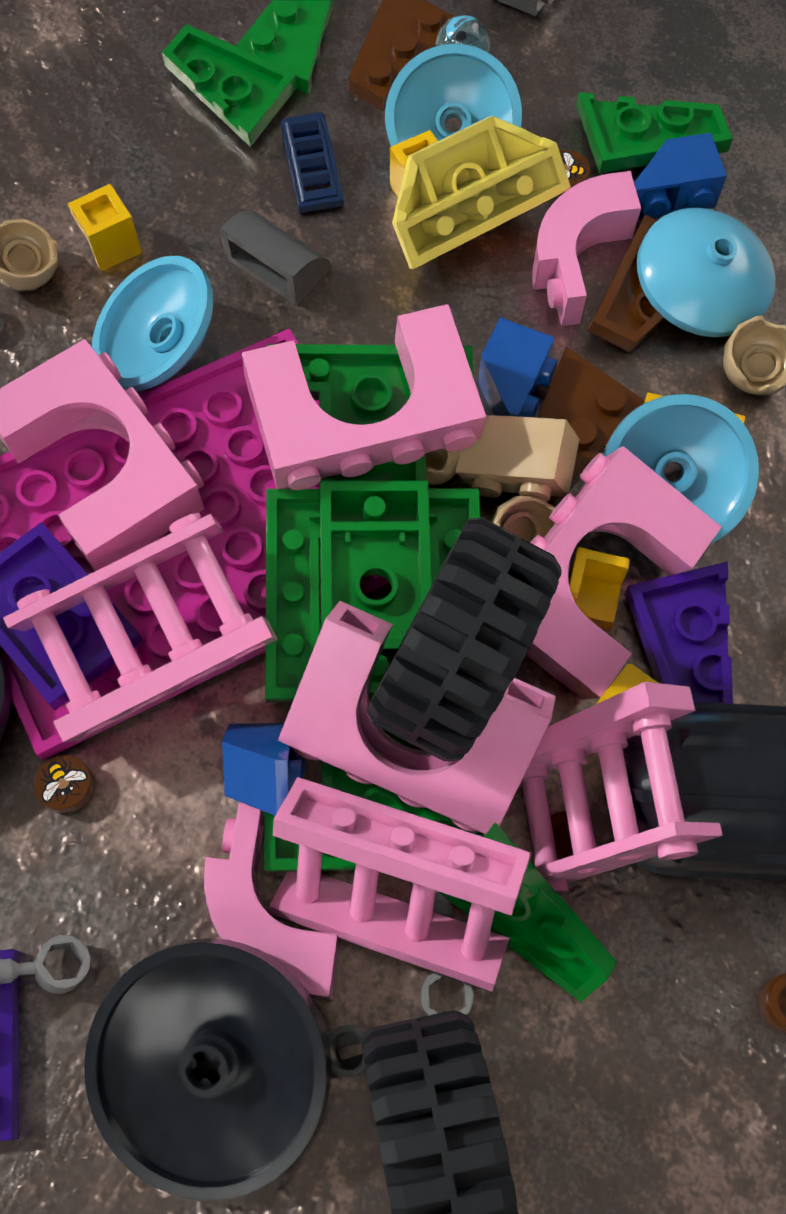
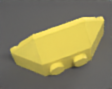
[392,116,571,269]

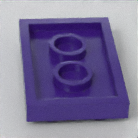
[0,522,143,711]

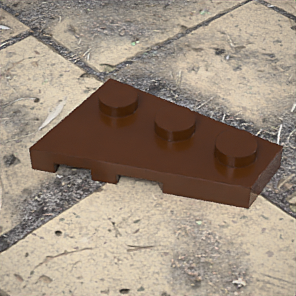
[348,0,459,112]
[587,214,665,352]
[537,346,645,507]

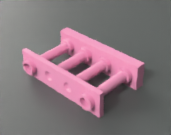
[3,513,278,742]
[520,682,723,895]
[269,777,531,992]

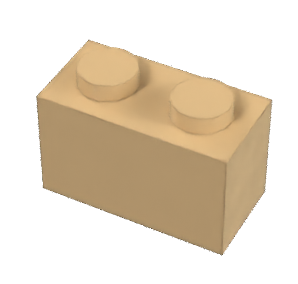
[455,415,580,501]

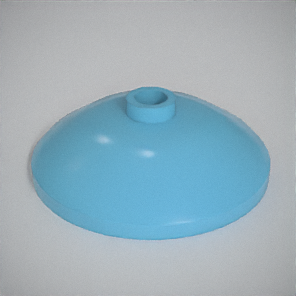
[385,44,522,146]
[637,208,776,337]
[92,256,213,391]
[604,394,759,544]

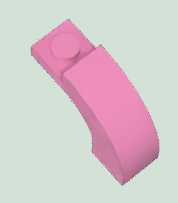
[532,171,641,326]
[204,802,340,1001]

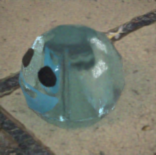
[436,15,490,53]

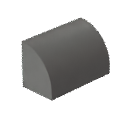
[220,210,332,306]

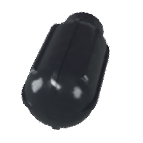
[610,702,786,881]

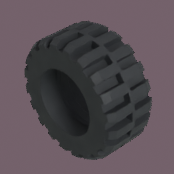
[366,518,562,761]
[360,1010,518,1214]

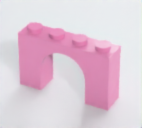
[242,304,486,490]
[0,339,204,571]
[526,446,722,700]
[278,601,556,834]

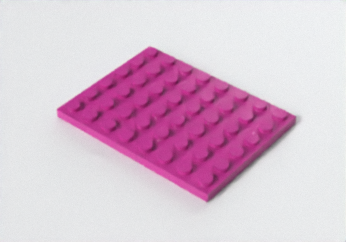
[0,328,391,761]

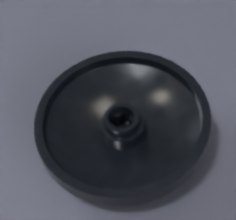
[84,938,332,1201]

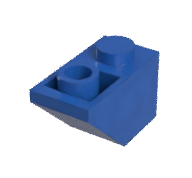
[634,133,727,220]
[478,317,558,418]
[222,723,307,816]

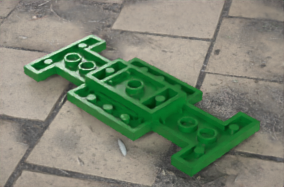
[264,344,485,872]

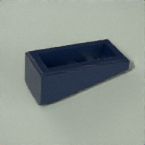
[281,112,344,214]

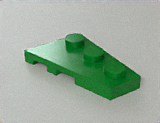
[236,0,335,94]
[162,24,297,147]
[576,92,733,174]
[439,822,617,1002]

